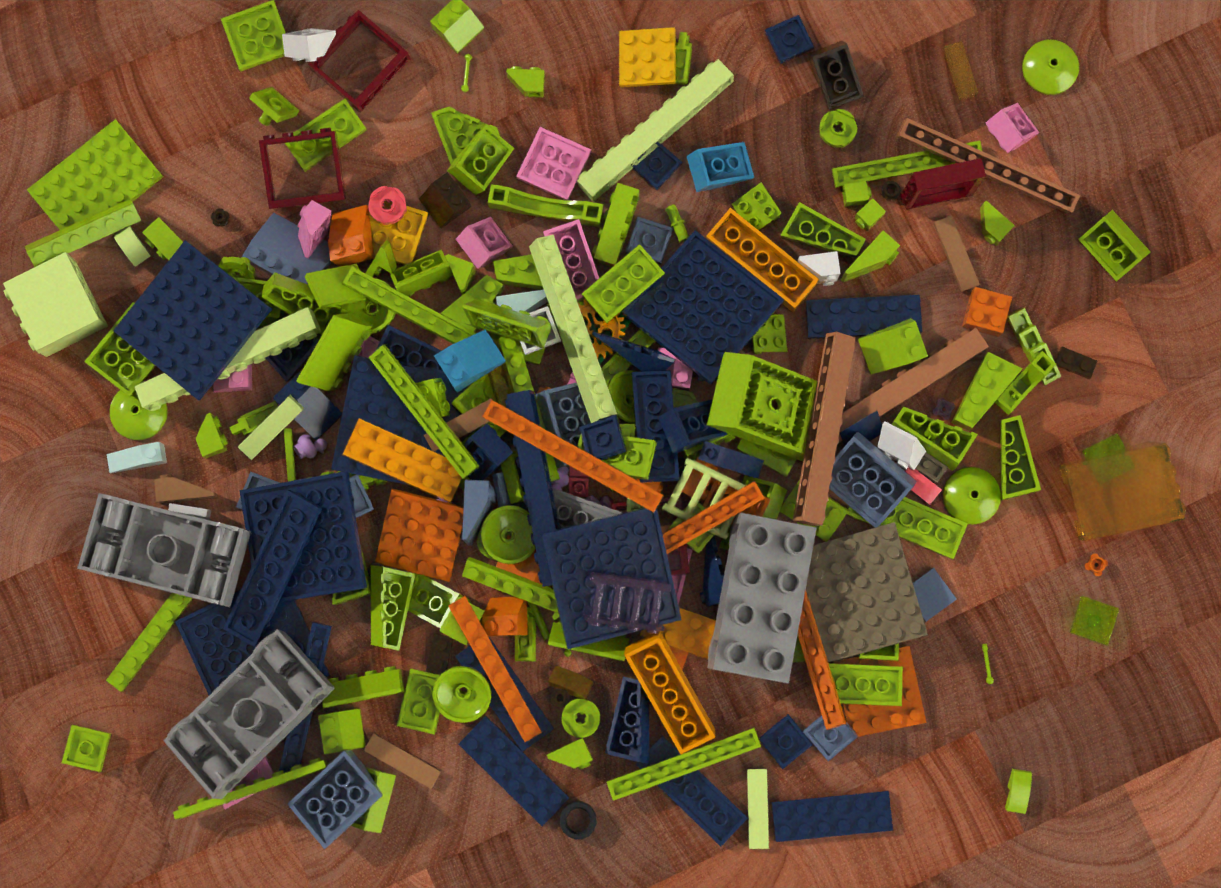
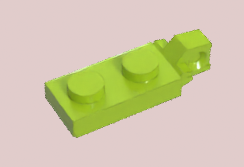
[676,32,692,85]
[229,401,278,436]
[515,607,536,661]

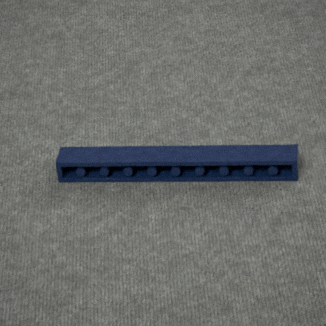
[506,390,560,587]

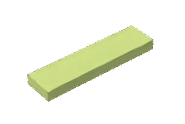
[238,395,304,460]
[747,769,769,849]

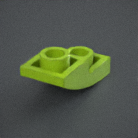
[1005,769,1032,814]

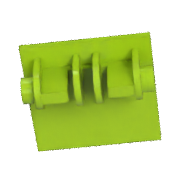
[732,182,782,230]
[751,315,787,354]

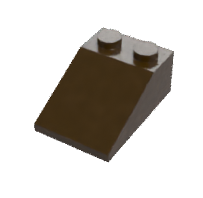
[807,41,864,110]

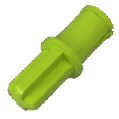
[666,205,689,243]

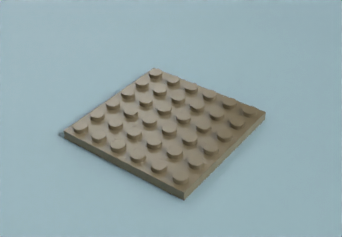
[806,522,928,663]

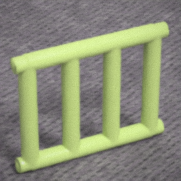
[662,458,746,539]

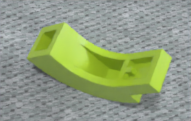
[994,351,1056,415]

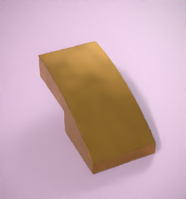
[548,666,594,699]

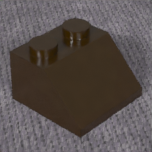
[419,172,471,229]

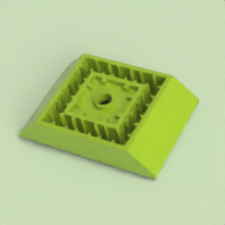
[707,352,817,462]

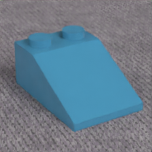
[687,142,754,192]
[434,329,506,393]

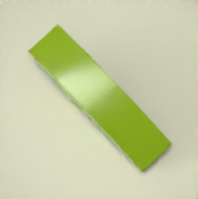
[1007,307,1062,385]

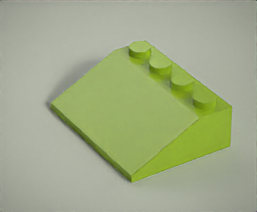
[463,299,552,349]
[84,302,156,397]
[296,313,373,391]

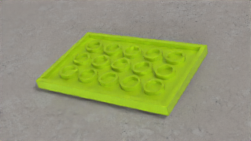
[27,119,163,230]

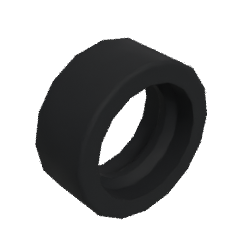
[560,801,597,840]

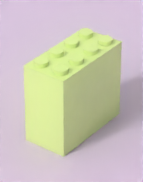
[3,252,108,357]

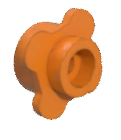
[1085,553,1108,576]

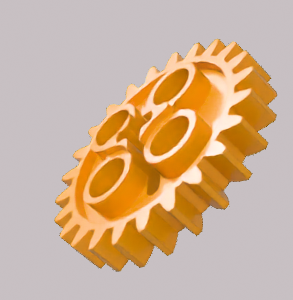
[578,299,626,359]

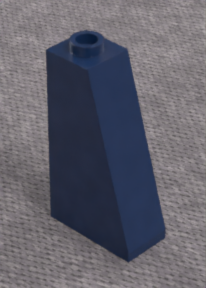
[699,441,764,478]

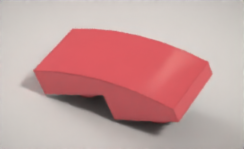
[569,466,589,497]
[904,468,942,504]

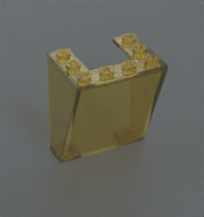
[1059,441,1186,541]

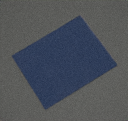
[840,410,882,447]

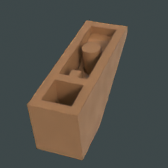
[154,474,217,504]

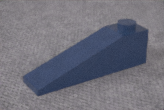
[592,331,675,372]
[699,536,724,607]

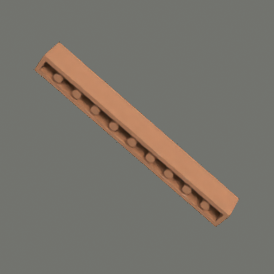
[896,118,1080,213]
[838,328,989,444]
[793,332,856,526]

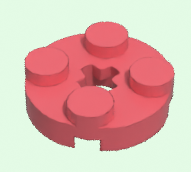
[368,186,407,225]

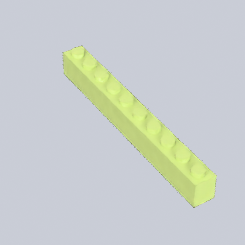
[577,59,734,202]
[529,235,617,423]
[134,307,322,411]

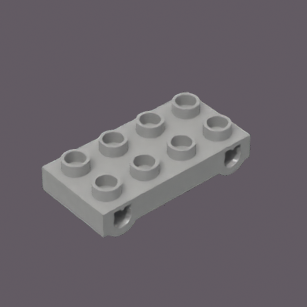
[77,493,251,607]
[707,513,816,683]
[163,629,335,799]

